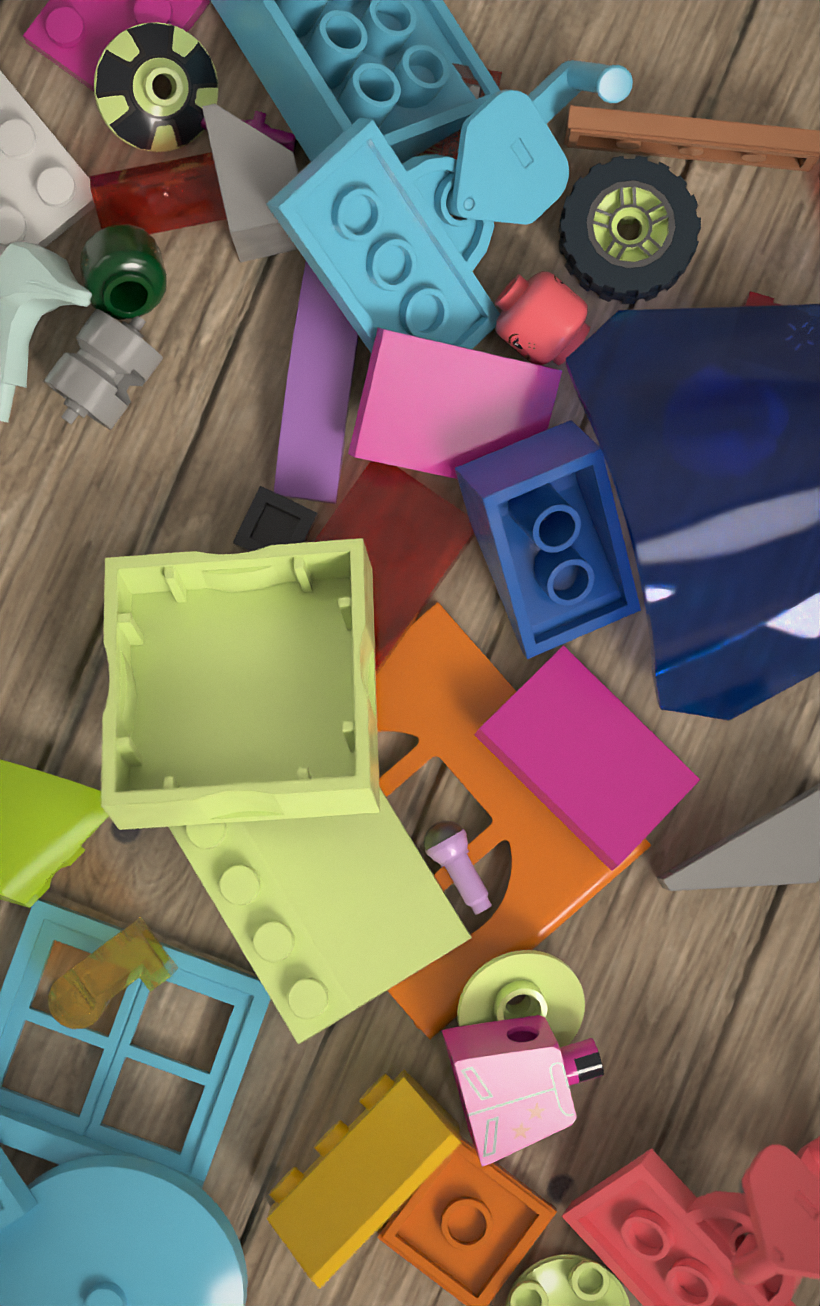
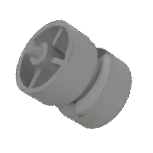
[44,309,163,430]

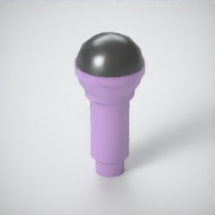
[424,821,492,915]

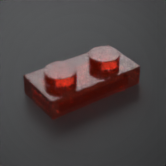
[90,152,227,234]

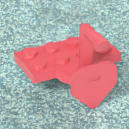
[562,1136,820,1306]

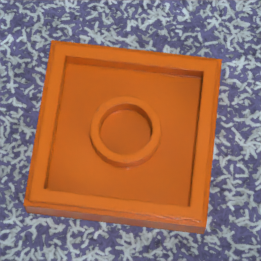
[377,1135,557,1306]

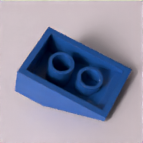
[455,420,641,659]

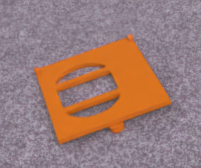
[375,602,651,1040]

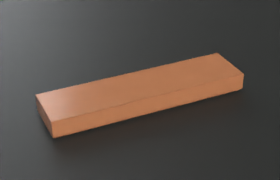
[564,105,820,172]

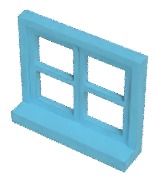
[0,898,271,1189]

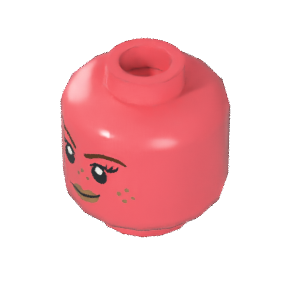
[495,271,591,366]

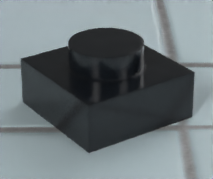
[233,486,319,552]

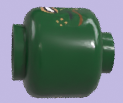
[80,224,167,320]

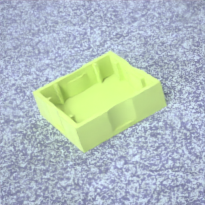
[101,538,380,830]

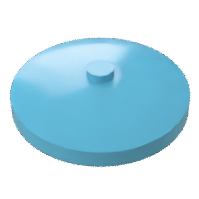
[0,1155,248,1306]

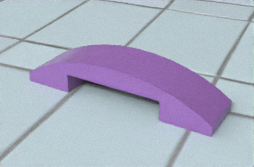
[274,261,359,504]

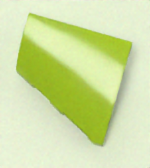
[0,760,109,908]

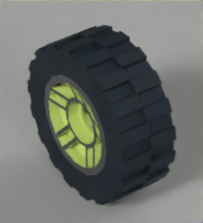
[558,155,701,304]

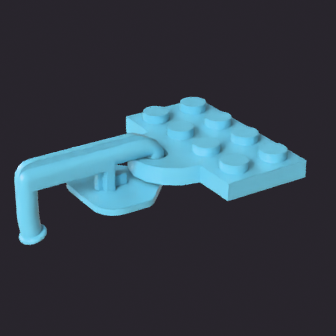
[266,60,633,354]

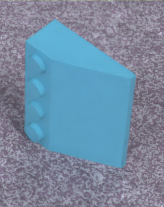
[210,0,501,164]

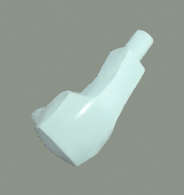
[0,242,92,423]

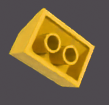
[267,1069,461,1289]

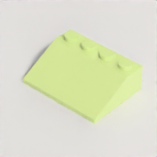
[169,786,472,1044]

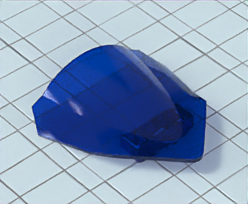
[566,304,820,721]

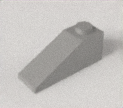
[657,783,820,891]

